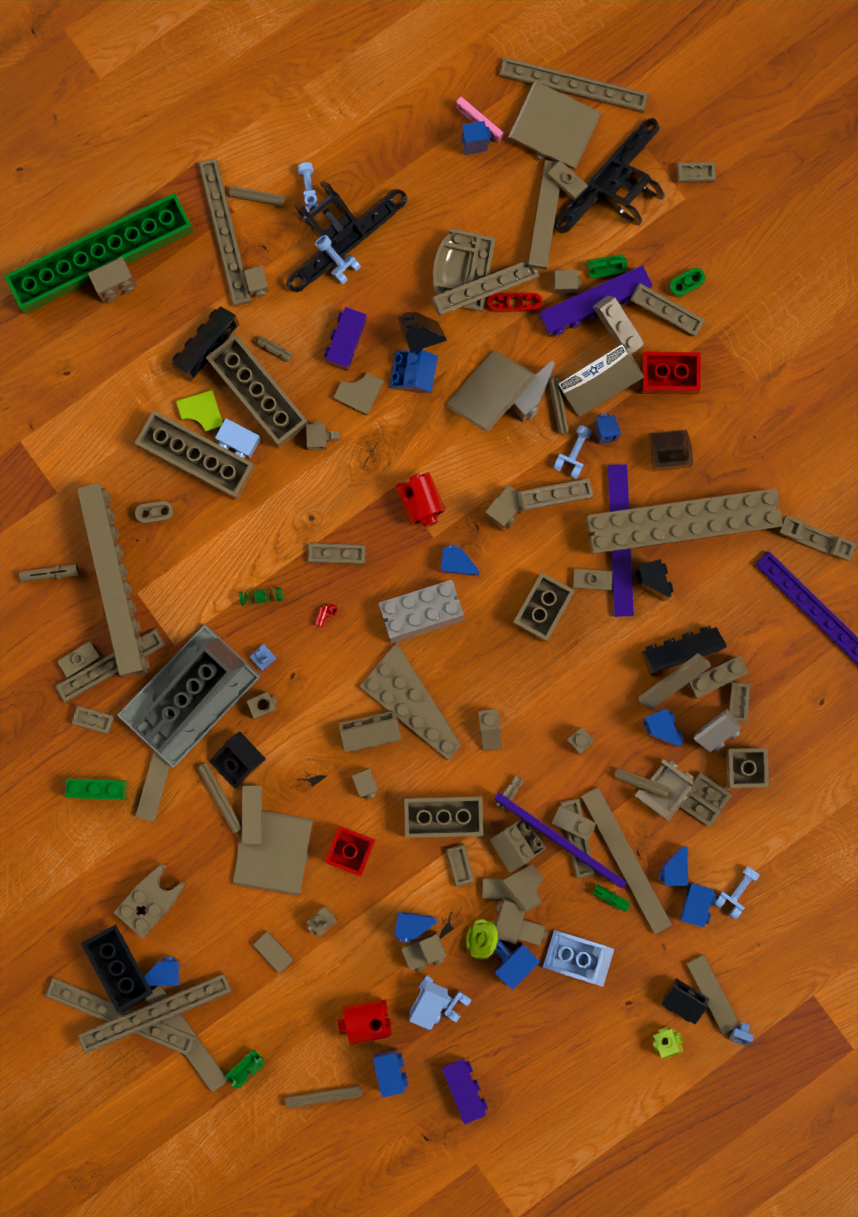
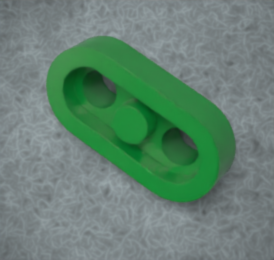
[669,268,705,297]

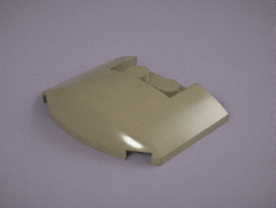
[433,228,496,312]

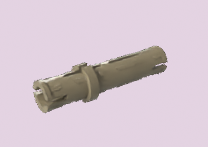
[19,564,79,583]

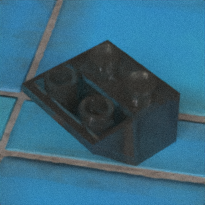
[649,430,694,471]

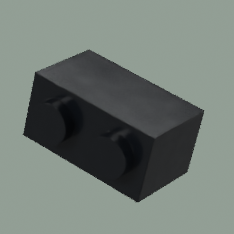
[662,978,710,1025]

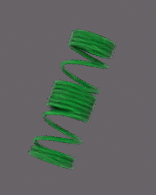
[239,587,283,606]

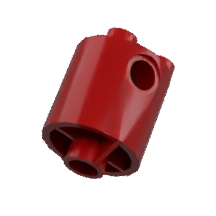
[395,472,446,528]
[337,998,392,1045]

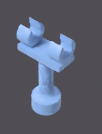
[298,162,318,213]
[315,235,361,284]
[553,425,593,479]
[714,866,760,920]
[418,975,472,1022]

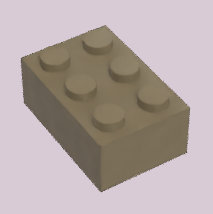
[513,572,575,643]

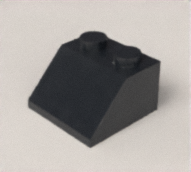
[397,311,447,353]
[209,731,266,789]

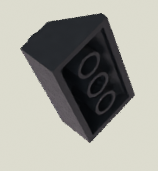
[171,306,239,382]
[642,625,727,675]
[81,924,153,1015]

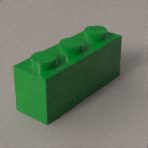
[65,778,128,800]

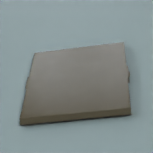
[508,82,601,170]
[447,351,536,432]
[233,811,313,896]

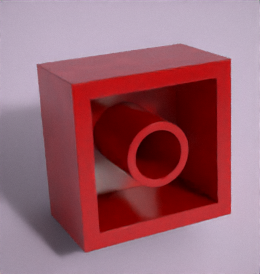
[325,826,376,877]

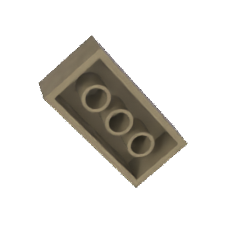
[404,797,483,838]

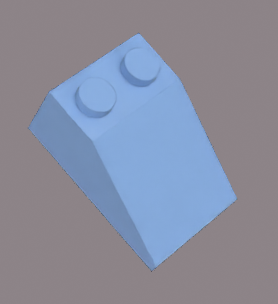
[543,930,614,987]

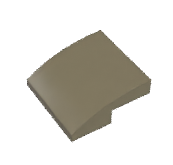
[680,771,732,827]

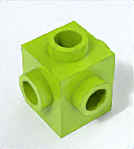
[653,1027,684,1059]

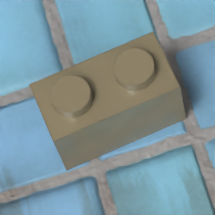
[492,896,525,944]

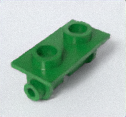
[587,254,627,279]
[225,1049,265,1089]

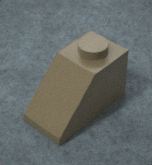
[478,709,502,751]
[552,806,596,841]

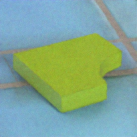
[176,390,223,432]

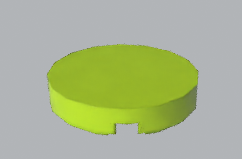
[466,919,498,959]

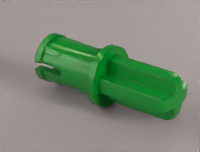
[592,884,631,912]

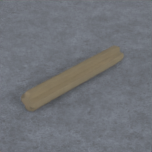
[198,763,242,833]
[285,1086,363,1108]

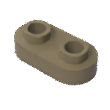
[135,501,174,524]

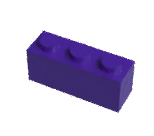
[324,307,367,371]
[442,1057,488,1124]

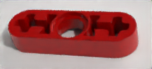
[487,293,542,312]

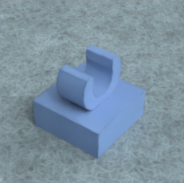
[249,644,277,671]
[729,1022,754,1047]

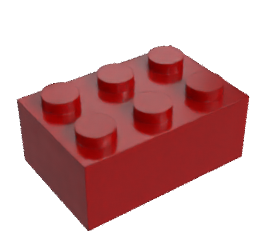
[641,352,701,395]

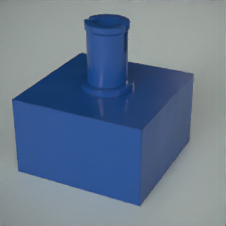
[494,939,540,990]

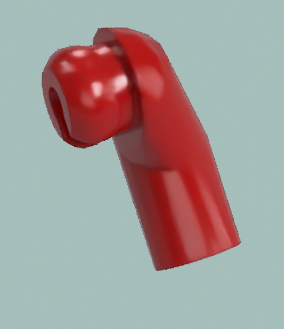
[314,604,339,628]

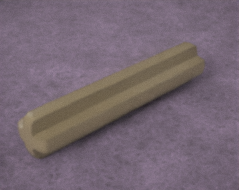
[229,186,285,206]
[549,378,569,434]
[614,768,670,798]

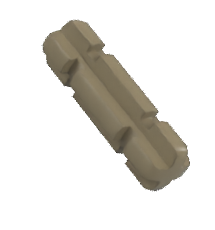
[257,336,292,362]
[496,776,524,811]

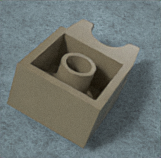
[114,863,186,939]

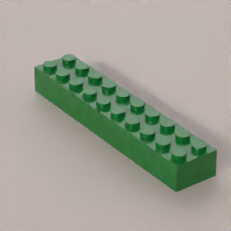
[4,193,194,314]

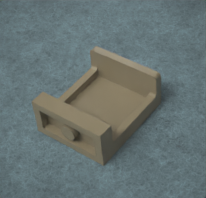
[635,759,696,822]

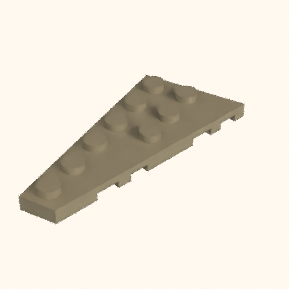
[360,642,461,760]

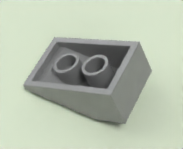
[510,360,555,422]
[694,708,742,752]

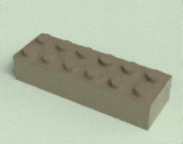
[206,334,309,449]
[135,410,256,501]

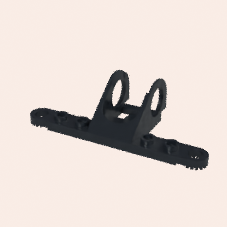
[554,118,665,234]
[286,181,407,292]

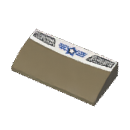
[558,344,644,417]

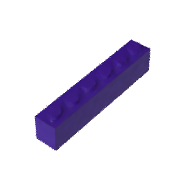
[539,265,653,337]

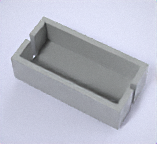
[379,580,465,644]

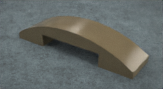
[779,515,857,561]

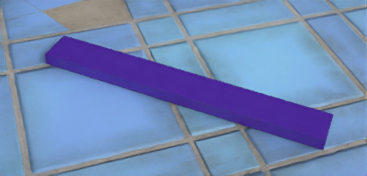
[608,464,634,617]
[755,551,858,666]
[494,792,627,888]

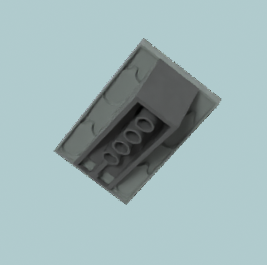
[117,624,261,768]

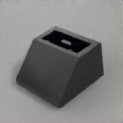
[635,559,673,601]

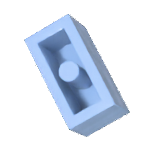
[215,418,261,459]
[409,980,449,1030]

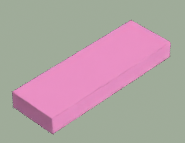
[456,97,503,143]

